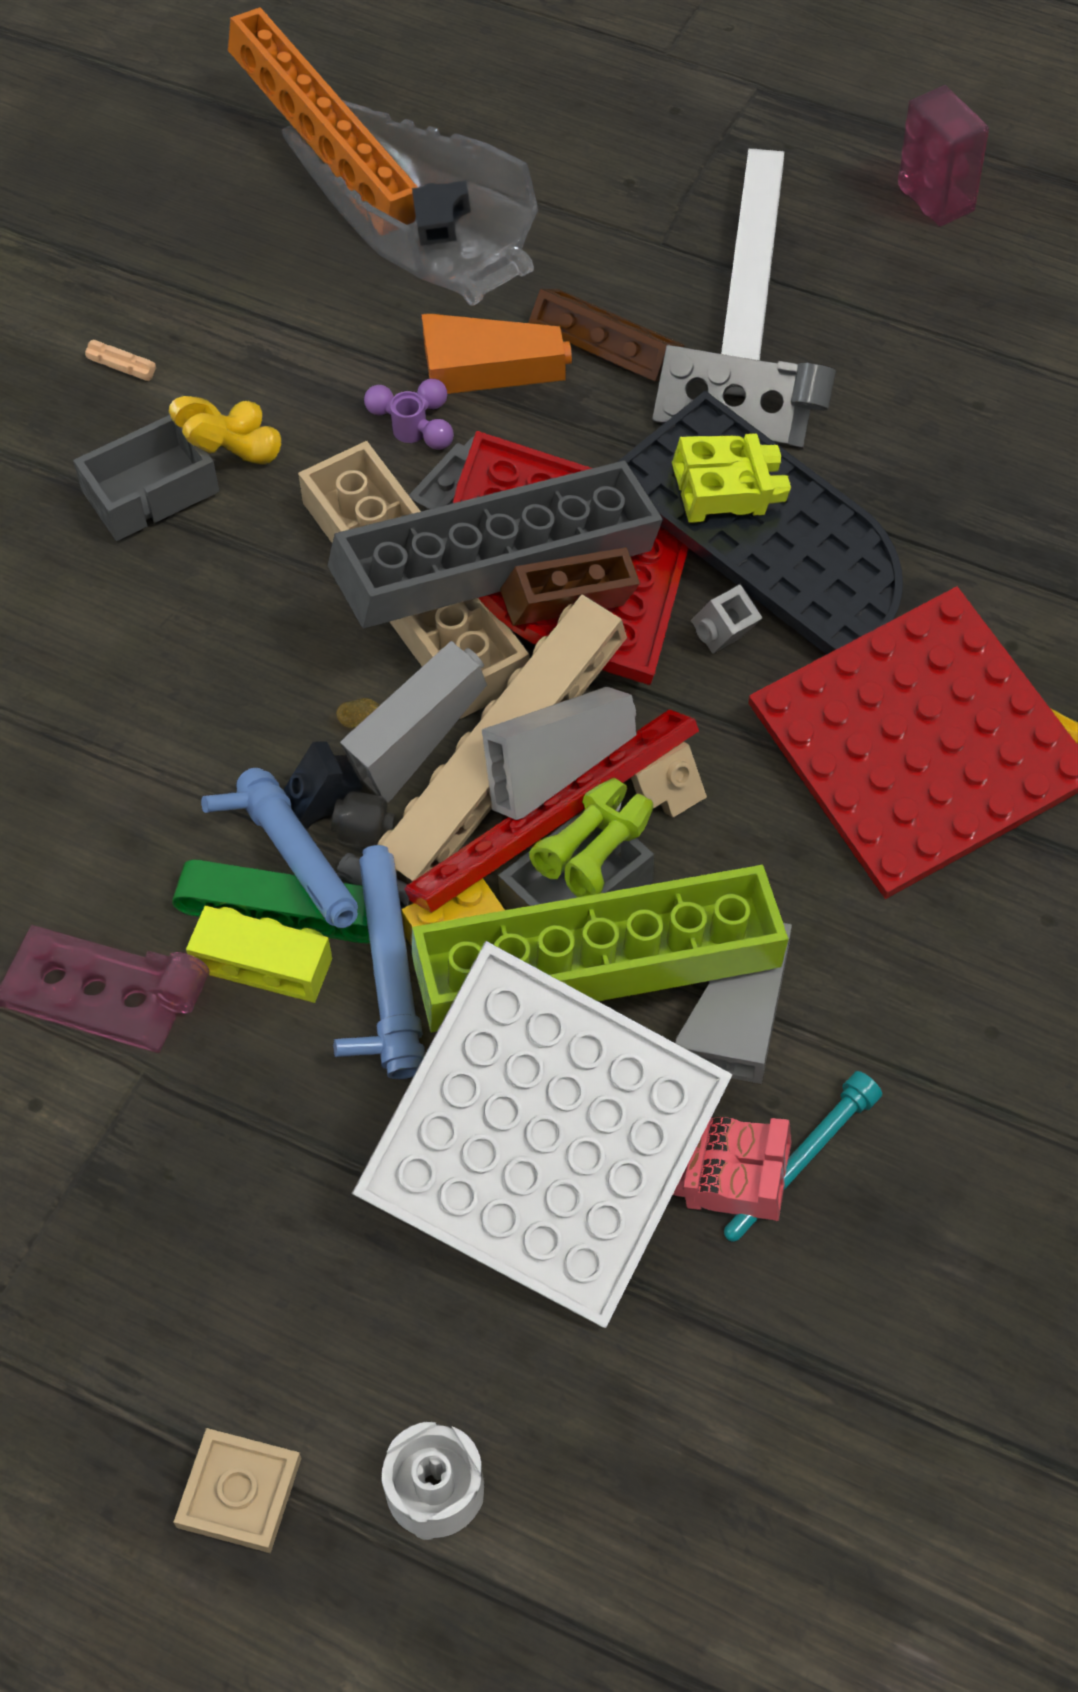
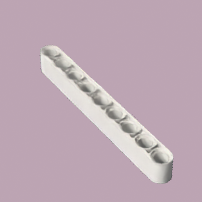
[721,148,784,397]

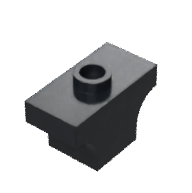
[283,741,362,829]

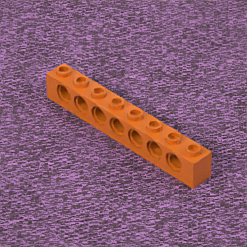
[228,7,418,234]

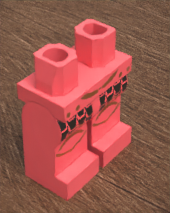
[673,1117,791,1221]

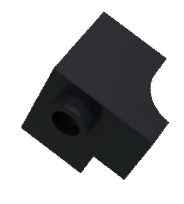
[412,180,471,246]

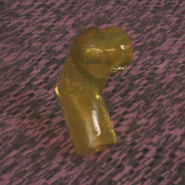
[336,698,380,728]

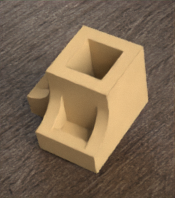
[631,742,707,817]

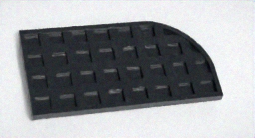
[617,390,903,654]

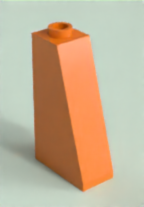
[422,314,572,394]

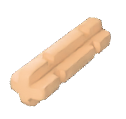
[85,340,156,381]

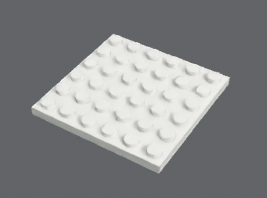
[352,941,733,1328]

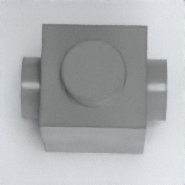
[691,585,762,654]

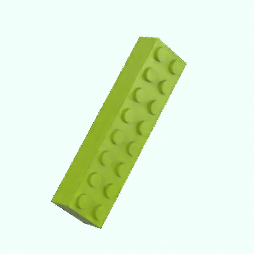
[412,865,789,1032]

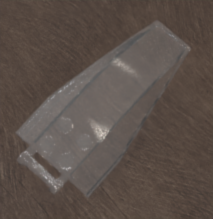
[282,100,538,306]

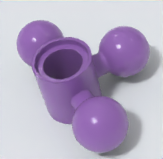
[364,379,454,450]

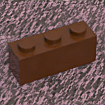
[500,547,640,626]

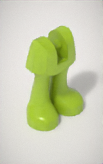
[529,778,653,897]

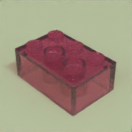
[898,85,989,227]

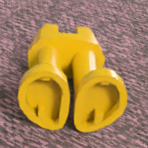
[169,396,281,465]

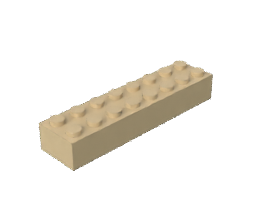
[298,441,530,719]

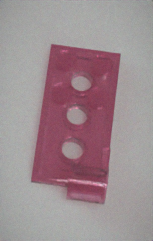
[0,925,210,1053]

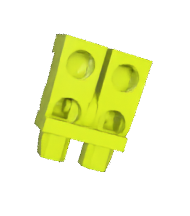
[672,434,791,522]

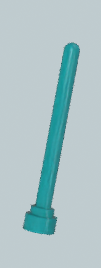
[724,1071,882,1242]

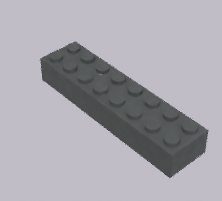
[328,460,663,629]

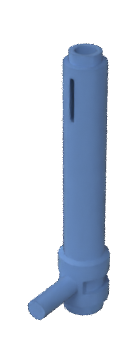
[201,768,358,928]
[333,845,425,1079]

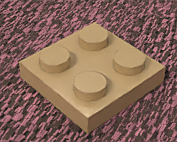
[174,1428,301,1553]

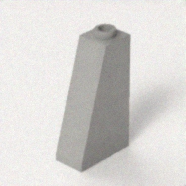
[340,641,487,804]
[482,687,637,820]
[675,923,792,1084]

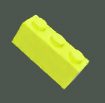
[186,906,332,1003]

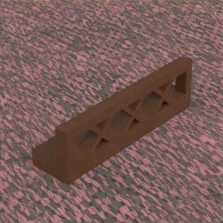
[528,289,685,381]

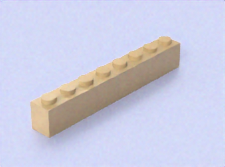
[378,595,627,884]

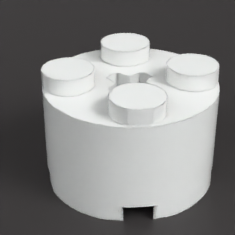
[382,1422,484,1540]

